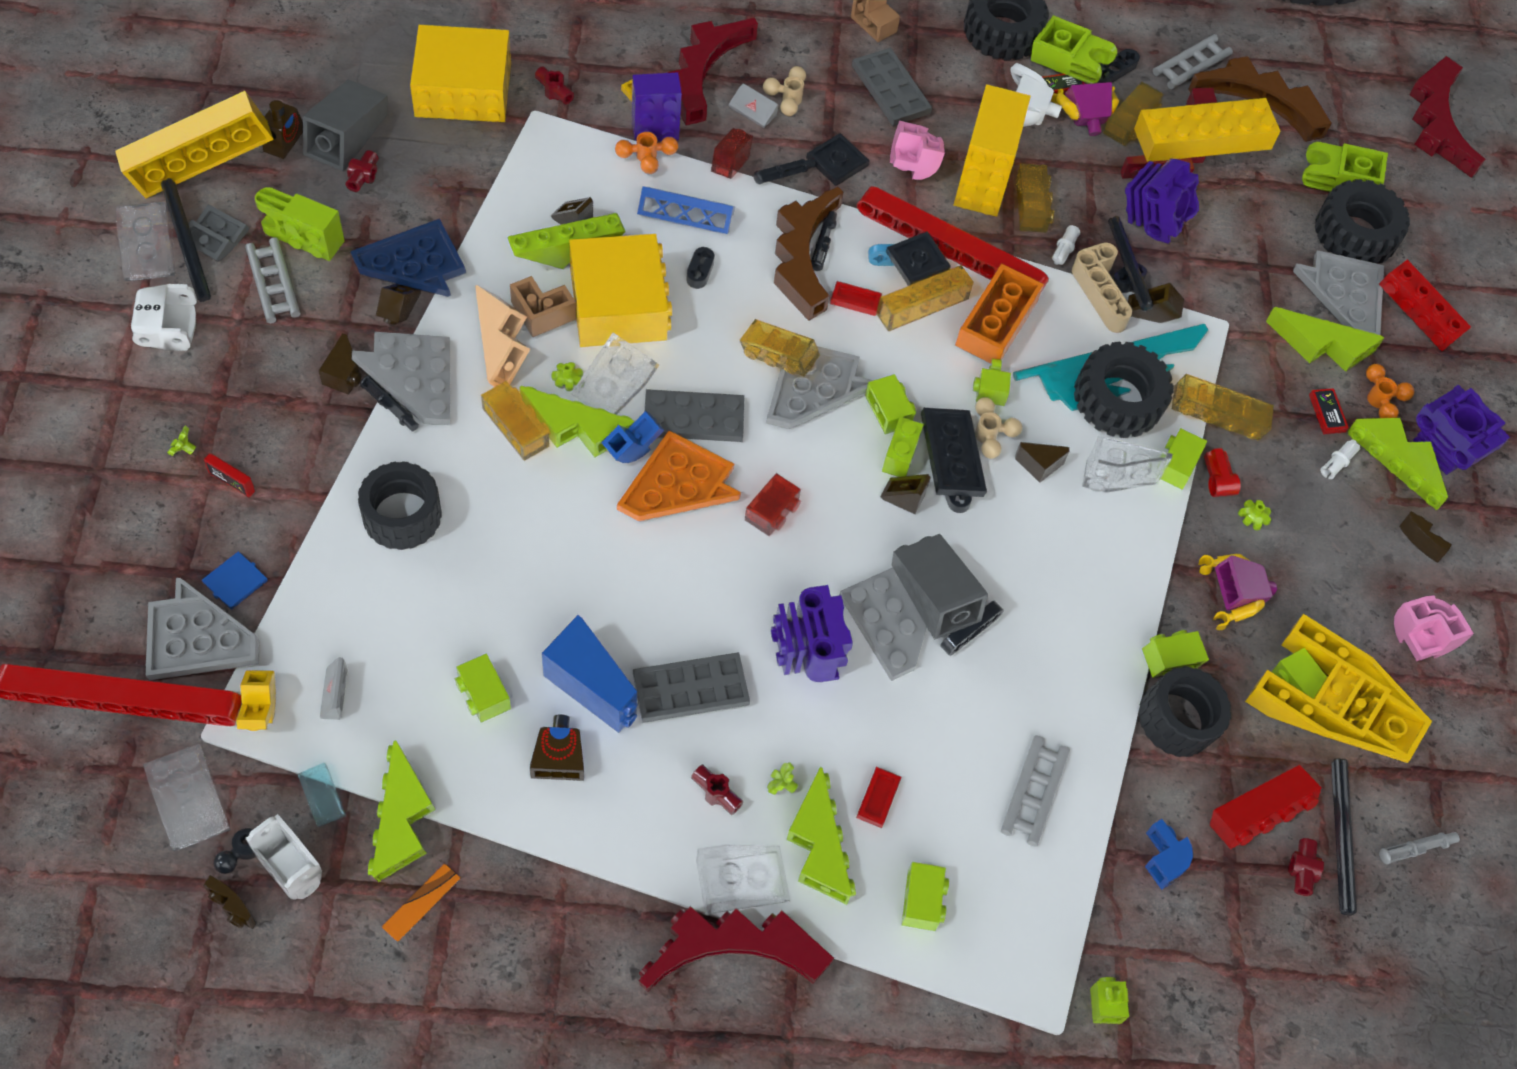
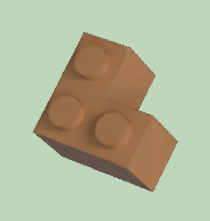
[851,0,900,42]
[510,276,576,337]

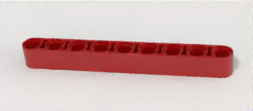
[857,186,1049,292]
[0,664,242,726]

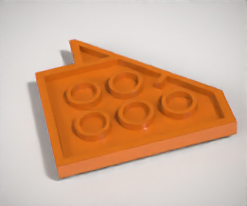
[617,431,741,521]

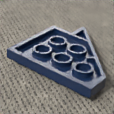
[350,218,466,297]

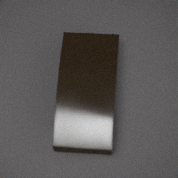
[1399,511,1452,563]
[203,875,256,929]

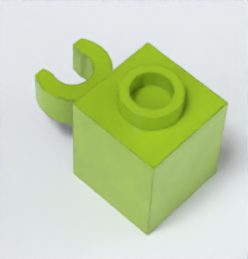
[973,358,1011,406]
[1090,977,1129,1024]

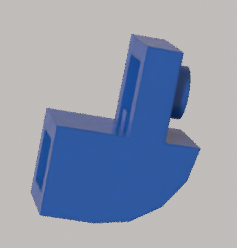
[601,411,664,463]
[1145,819,1193,890]

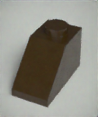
[1128,283,1184,323]
[375,284,421,325]
[319,333,361,395]

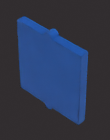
[202,551,268,610]

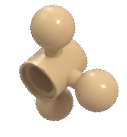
[763,66,806,116]
[975,397,1022,459]

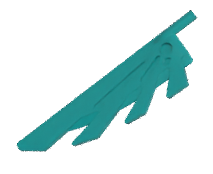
[1013,324,1208,411]

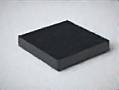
[806,133,870,186]
[886,231,951,287]

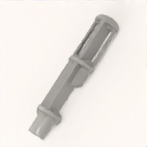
[1379,832,1460,864]

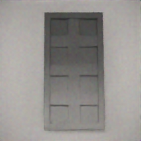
[852,47,932,126]
[644,389,744,442]
[633,652,750,723]

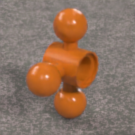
[615,132,678,174]
[1366,364,1415,418]

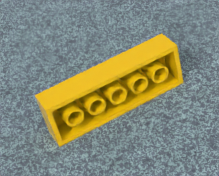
[115,91,273,199]
[1134,98,1280,162]

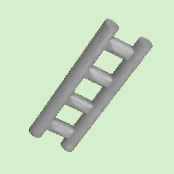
[1153,34,1233,90]
[245,238,301,324]
[1001,735,1070,847]

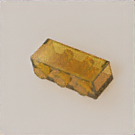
[1103,82,1164,146]
[1016,164,1054,233]
[739,319,820,377]
[481,381,551,461]

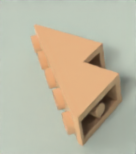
[475,285,530,390]

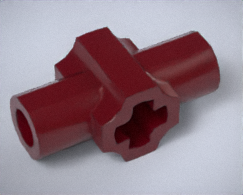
[535,66,574,105]
[345,150,379,192]
[691,764,744,815]
[1288,838,1324,896]

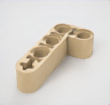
[1072,243,1132,333]

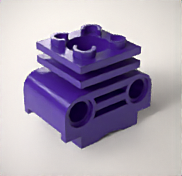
[1125,159,1199,244]
[1413,385,1510,475]
[771,585,853,682]

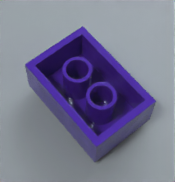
[632,72,682,142]

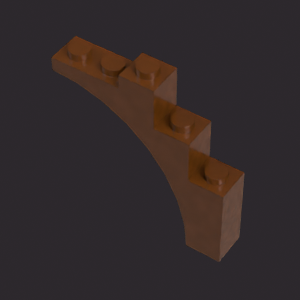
[1188,56,1332,142]
[774,186,844,321]

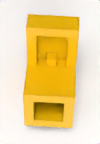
[236,670,276,731]

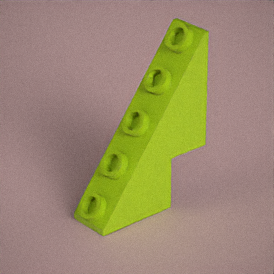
[507,213,626,269]
[1266,307,1384,372]
[520,386,634,458]
[1348,418,1448,510]
[368,740,436,882]
[787,767,856,905]

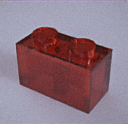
[711,128,753,179]
[745,473,801,536]

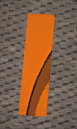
[382,864,460,941]

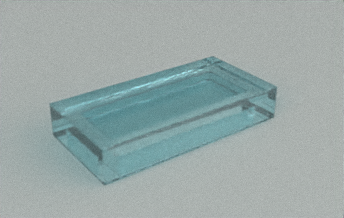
[298,763,346,827]

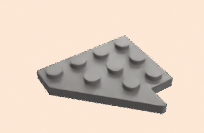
[1293,250,1384,335]
[839,567,927,681]

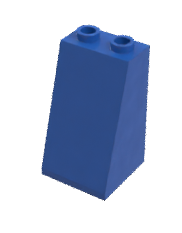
[542,615,638,733]

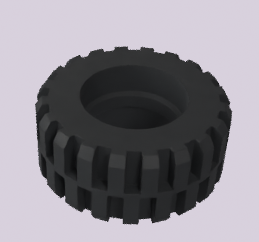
[964,0,1049,61]
[1315,179,1410,264]
[1074,341,1174,438]

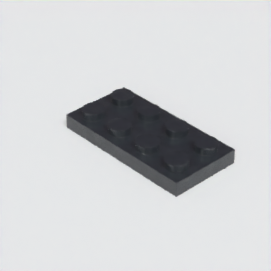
[921,407,987,497]

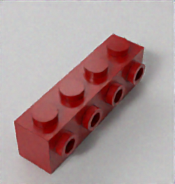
[1379,259,1471,351]
[1210,764,1322,849]

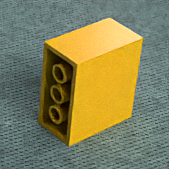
[410,25,511,122]
[953,84,1031,217]
[569,234,672,347]

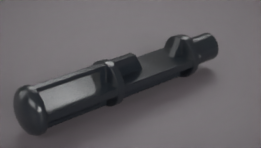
[753,159,816,184]
[811,211,837,271]
[360,376,419,432]

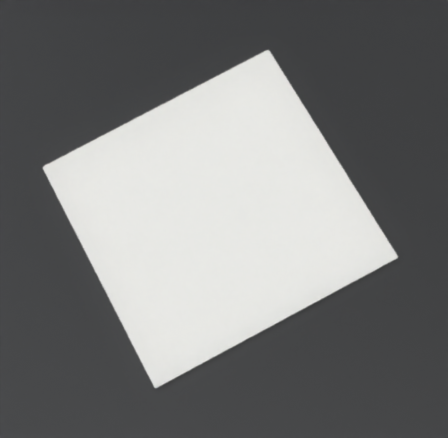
[201,111,1229,1035]

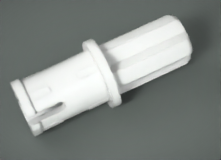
[1052,225,1080,265]
[1320,440,1360,479]

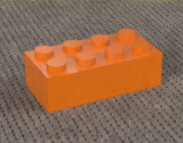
[955,264,1044,363]

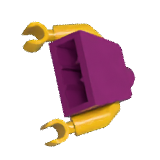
[1050,82,1119,136]
[1198,554,1277,631]

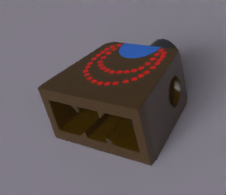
[262,100,303,159]
[530,714,584,781]

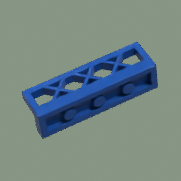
[637,186,735,234]

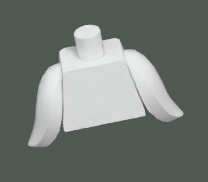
[1010,63,1062,127]

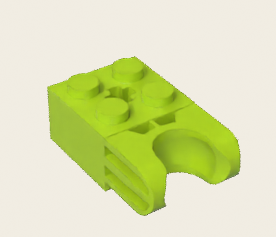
[1031,15,1117,84]
[1302,142,1388,192]
[255,187,344,261]

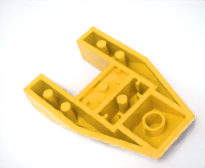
[1245,614,1432,763]

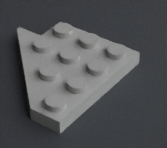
[352,332,450,425]
[766,340,873,429]
[146,578,259,680]

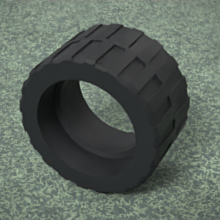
[358,461,442,550]
[1139,666,1232,757]

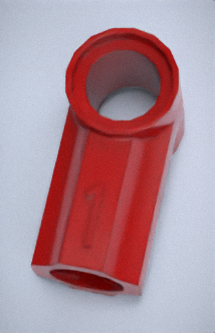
[1204,448,1241,497]

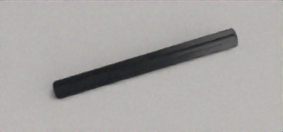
[161,178,211,302]
[1108,216,1154,312]
[1331,758,1357,916]

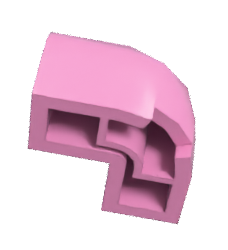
[890,121,945,180]
[1394,595,1474,661]

